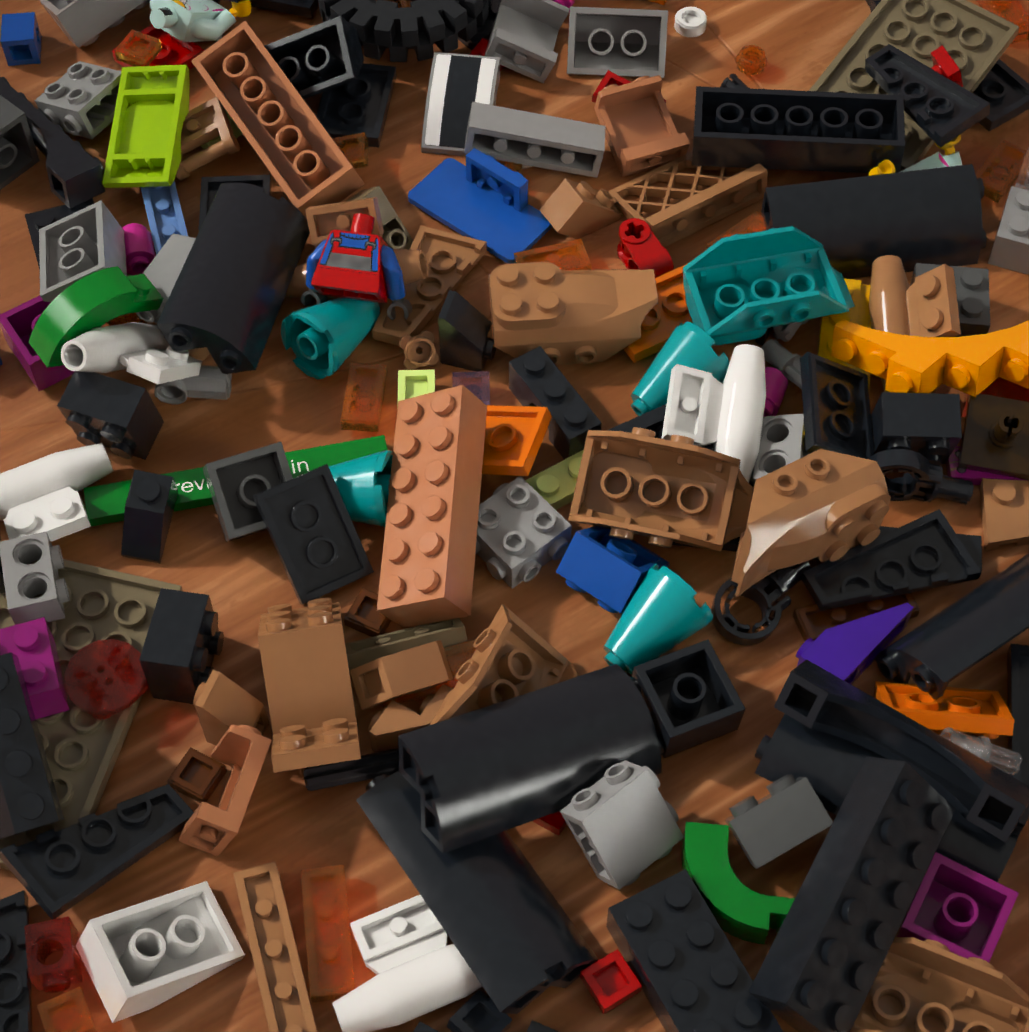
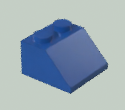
[556,526,670,613]

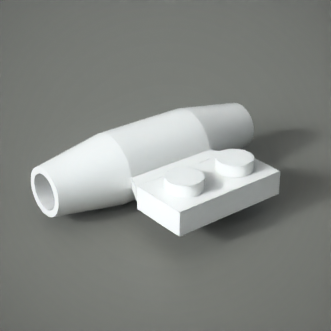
[61,322,202,384]
[661,344,766,483]
[0,443,114,542]
[332,895,483,1032]

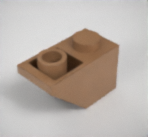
[540,178,623,239]
[193,670,269,745]

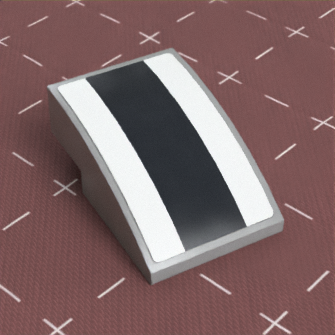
[421,52,500,156]

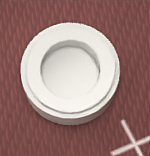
[674,7,707,37]

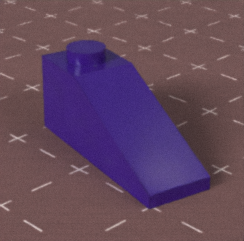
[796,603,914,685]

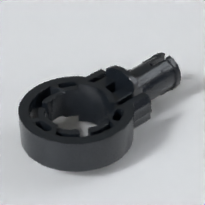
[868,449,973,505]
[711,561,811,645]

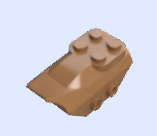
[488,262,658,365]
[568,427,754,552]
[731,449,891,596]
[430,604,578,725]
[850,937,1029,1032]

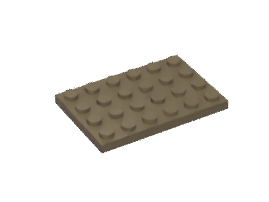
[809,0,1019,172]

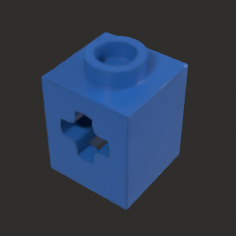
[1,12,42,66]

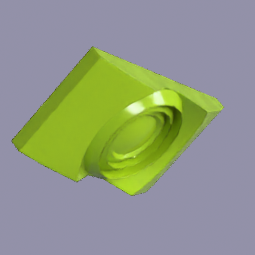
[102,65,190,188]

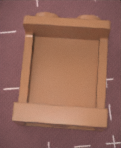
[594,75,690,177]
[178,724,272,857]

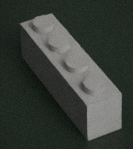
[464,102,606,178]

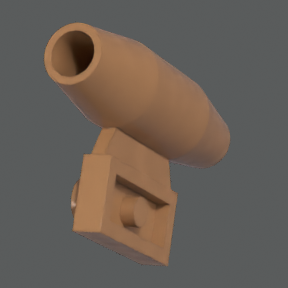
[287,197,428,299]
[869,255,961,392]

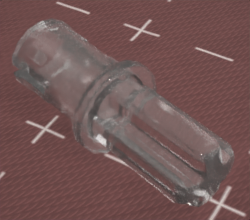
[940,727,1022,775]

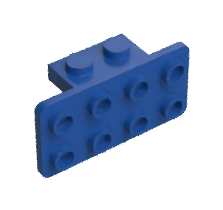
[408,148,552,264]

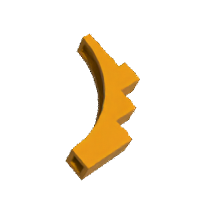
[831,319,1029,397]

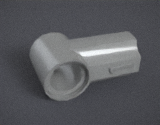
[154,365,232,404]

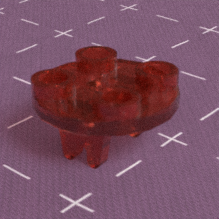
[64,639,148,720]

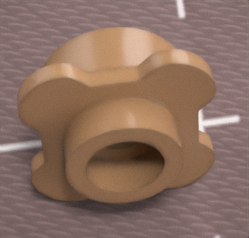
[399,330,439,370]

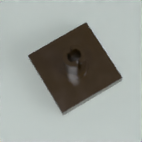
[958,394,1029,480]

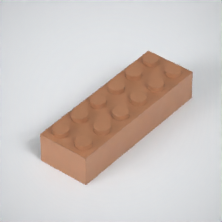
[191,20,365,219]
[377,385,487,628]

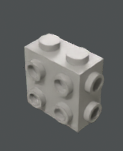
[34,61,121,139]
[475,476,572,589]
[560,760,684,890]

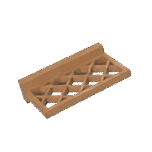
[608,152,767,247]

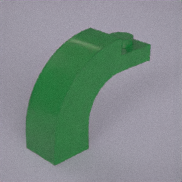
[28,266,164,368]
[682,821,795,945]

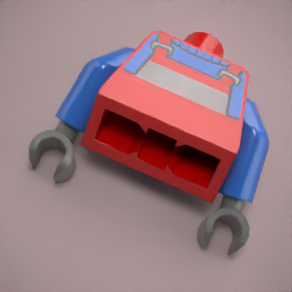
[300,213,412,320]

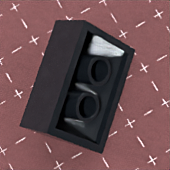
[265,16,364,100]

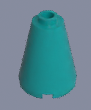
[281,297,380,380]
[631,321,730,416]
[328,450,393,527]
[603,564,713,674]

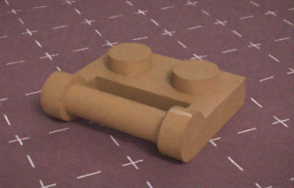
[176,97,240,181]

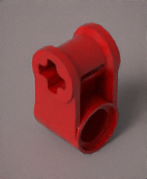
[617,218,674,278]

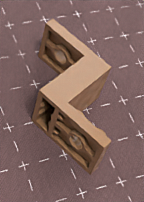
[258,598,361,773]

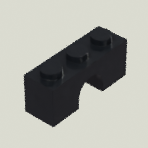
[509,346,602,460]

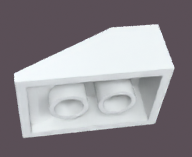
[76,881,245,1023]

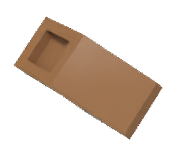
[349,640,453,710]
[368,684,452,752]

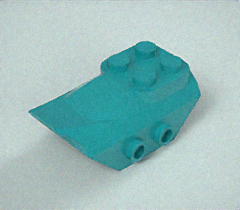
[683,226,855,345]

